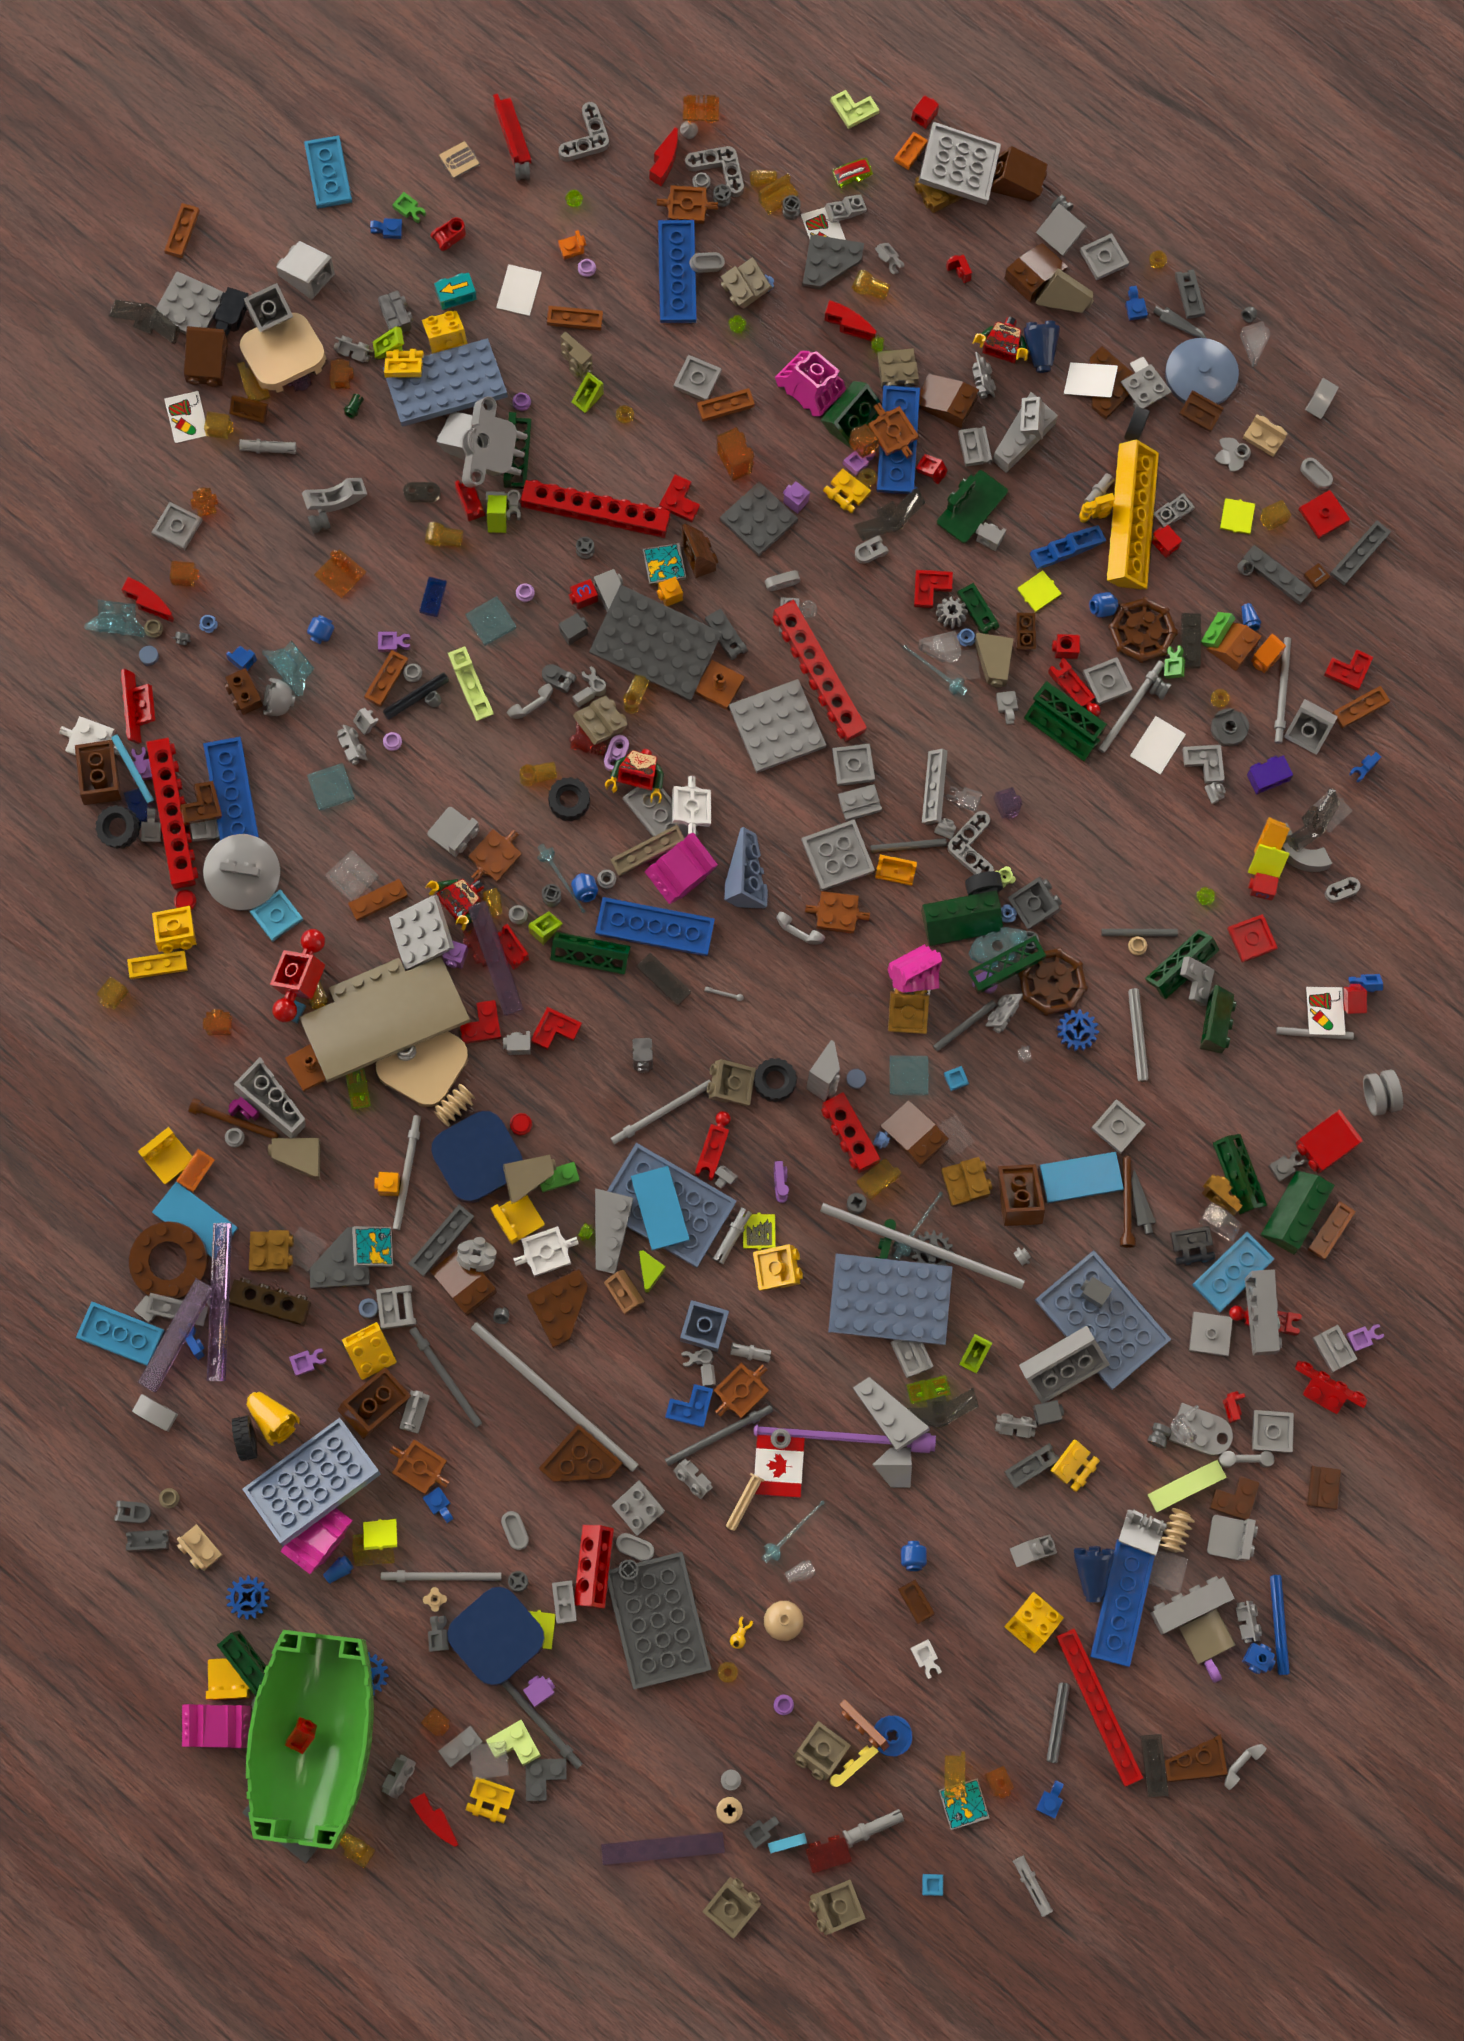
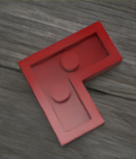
[659,474,700,522]
[914,570,953,608]
[1324,649,1373,691]
[460,1000,501,1044]
[531,1007,582,1050]

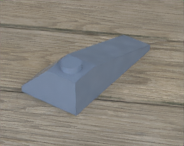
[724,827,768,908]

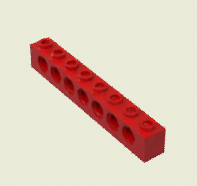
[521,480,670,538]
[772,599,867,742]
[146,737,199,889]

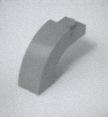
[302,478,367,513]
[1281,823,1332,872]

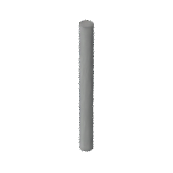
[1276,1027,1354,1040]

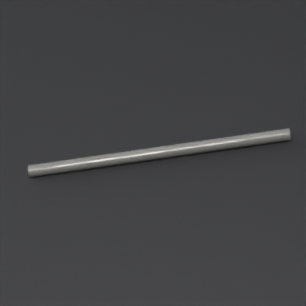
[820,1203,1025,1289]
[471,1322,639,1472]

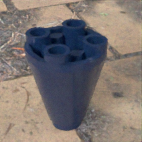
[1024,321,1060,373]
[1074,1546,1114,1602]

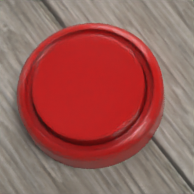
[174,890,196,910]
[510,1113,532,1136]

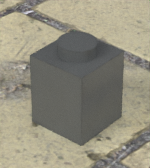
[558,613,589,645]
[1080,1277,1113,1308]
[1033,1400,1064,1427]

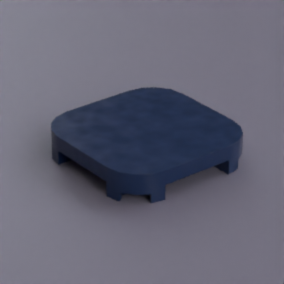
[431,1111,523,1204]
[447,1587,545,1686]

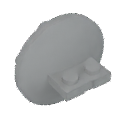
[203,834,281,910]

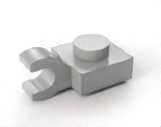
[875,243,904,274]
[996,691,1018,725]

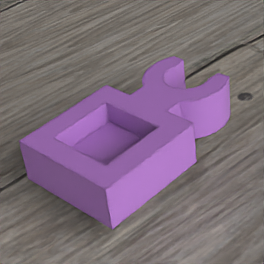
[843,445,875,476]
[378,632,410,652]
[131,747,153,782]
[1346,1324,1384,1352]
[289,1349,327,1377]

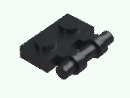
[1170,1226,1215,1266]

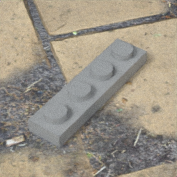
[922,749,947,825]

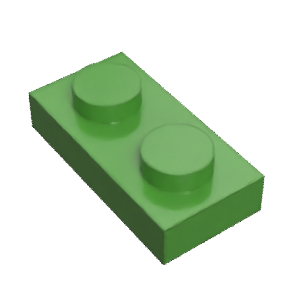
[1201,612,1235,648]
[540,1162,580,1192]

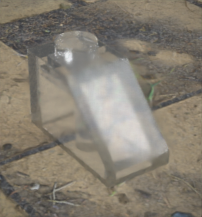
[1240,321,1270,367]
[918,631,961,662]
[1199,1202,1242,1242]

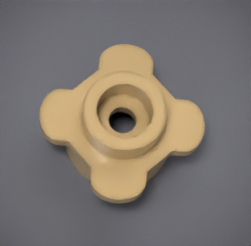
[423,1587,447,1612]

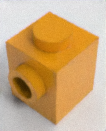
[657,576,683,607]
[374,1172,400,1196]

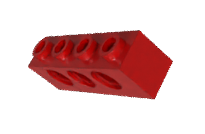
[821,1092,880,1173]
[574,1525,614,1608]

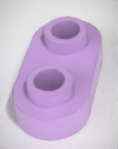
[604,735,629,772]

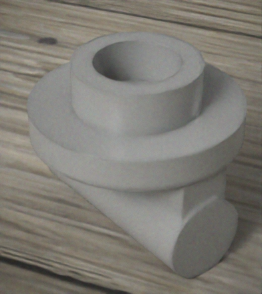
[1204,782,1226,804]
[934,818,956,839]

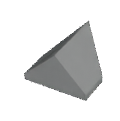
[872,1447,912,1488]

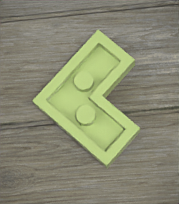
[830,90,879,129]
[486,1720,541,1766]

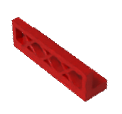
[493,94,532,168]

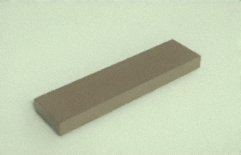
[610,824,685,877]

